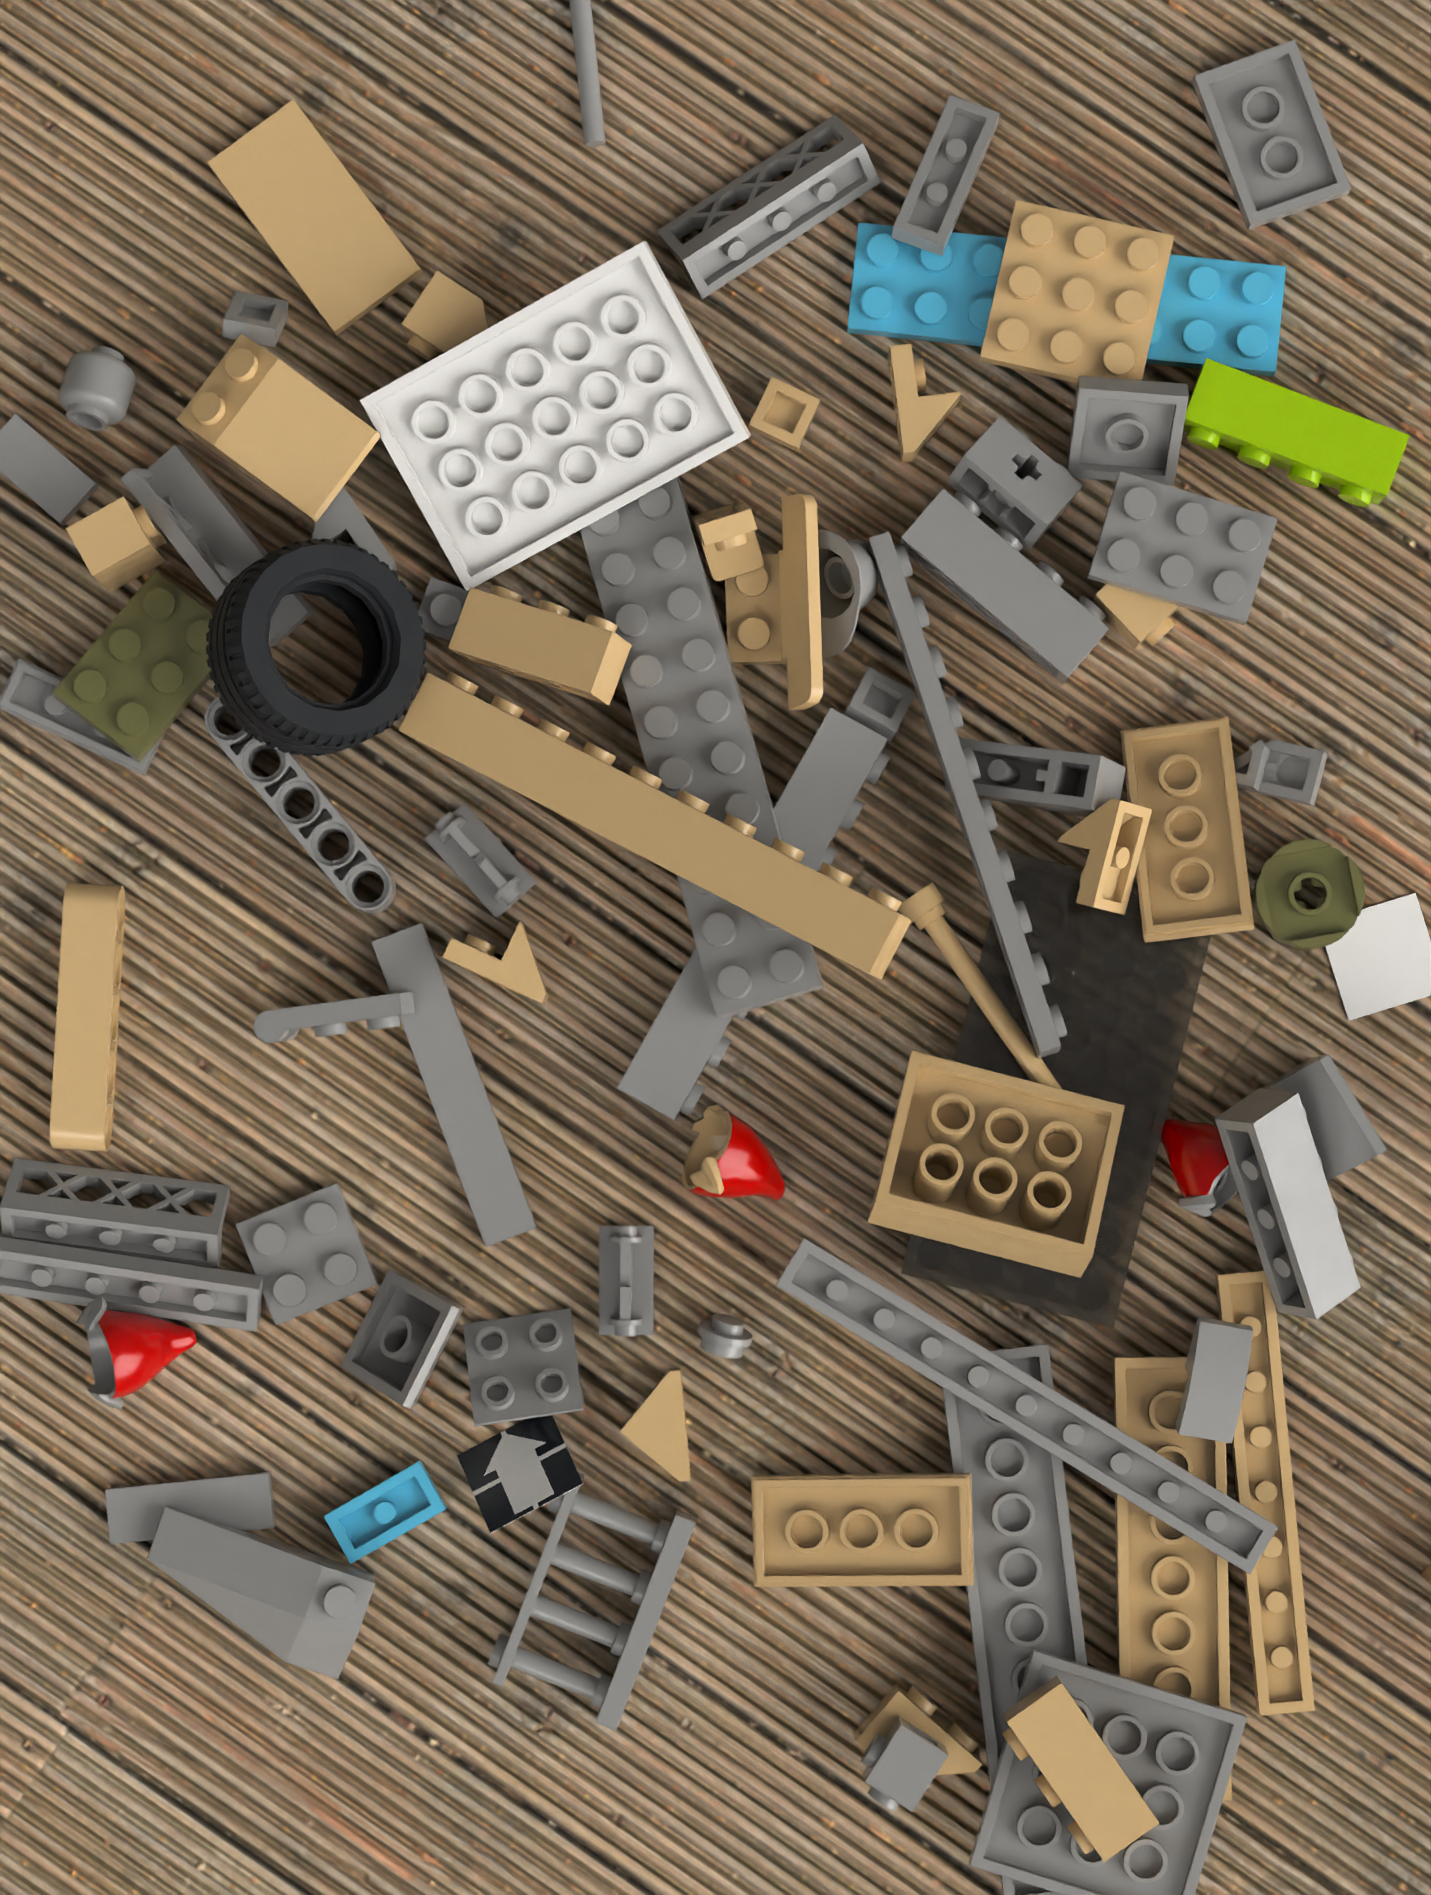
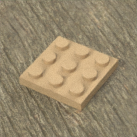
[979,200,1174,383]

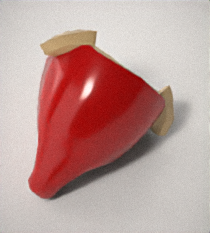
[682,1104,786,1200]

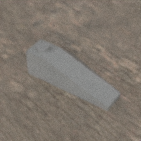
[147,1505,376,1679]

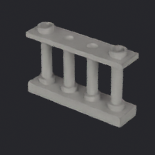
[488,1472,696,1731]

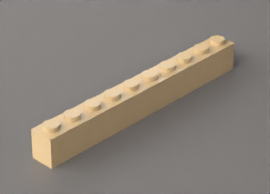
[398,672,912,980]

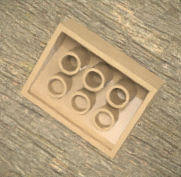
[867,1051,1125,1278]

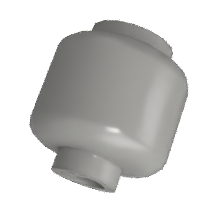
[58,346,136,431]

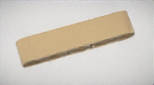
[50,883,125,1152]

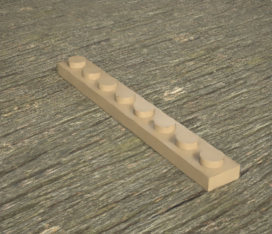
[1215,1270,1315,1716]

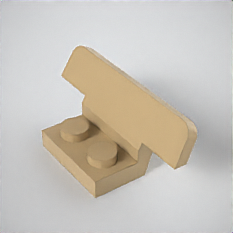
[725,494,823,710]

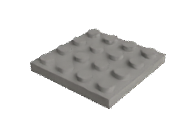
[969,1648,1247,1895]

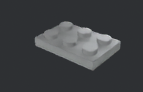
[1192,40,1351,230]
[1087,471,1278,626]

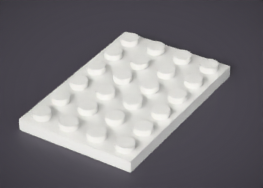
[360,241,751,591]

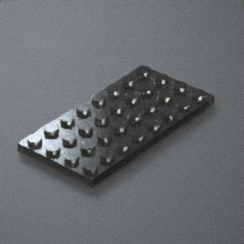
[900,851,1211,1328]

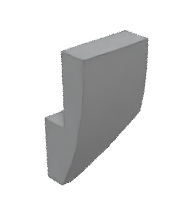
[1234,739,1328,807]

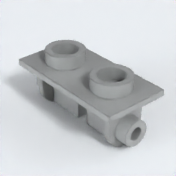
[425,803,537,919]
[599,1225,654,1336]

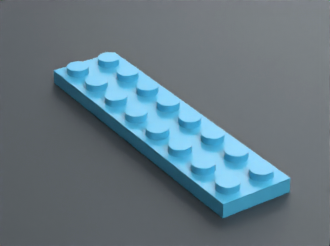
[847,222,1286,377]

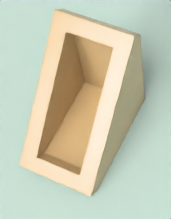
[620,1367,691,1482]

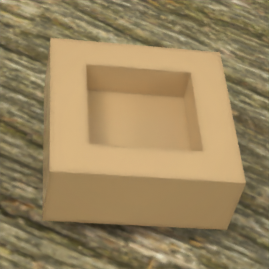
[749,377,821,452]

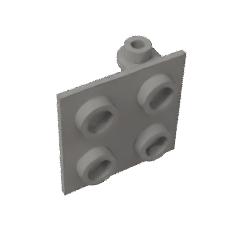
[463,1308,584,1427]

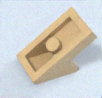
[888,344,961,463]
[691,500,764,581]
[1058,798,1152,915]
[443,921,549,1005]

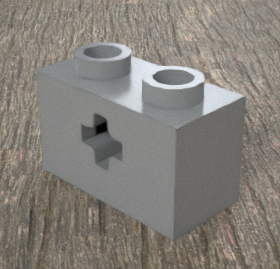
[946,416,1083,551]

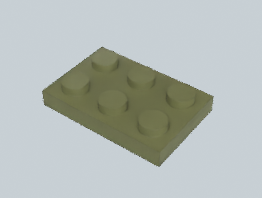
[52,570,213,763]

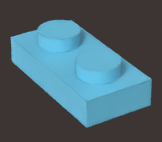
[324,1460,447,1564]

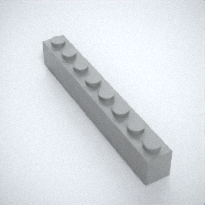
[617,708,891,1121]

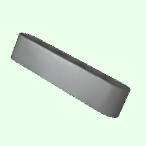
[204,696,396,914]

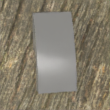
[1175,1317,1253,1443]

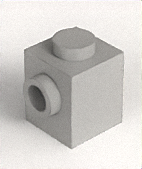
[860,1716,948,1812]

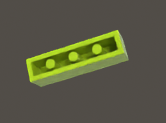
[1183,358,1410,507]

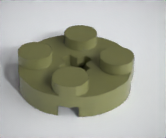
[1253,839,1365,949]

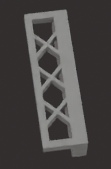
[657,115,881,299]
[121,445,314,647]
[0,1158,230,1269]

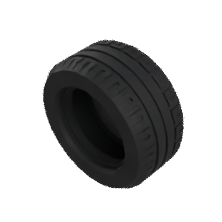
[206,538,426,756]

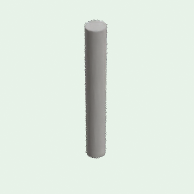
[569,0,606,147]

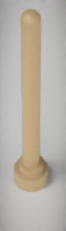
[899,882,1062,1089]

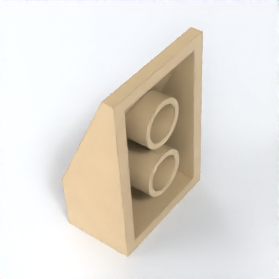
[176,333,381,522]

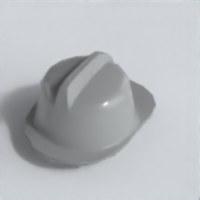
[818,529,878,658]

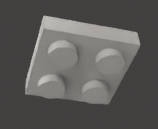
[1066,376,1189,486]
[236,1183,379,1325]

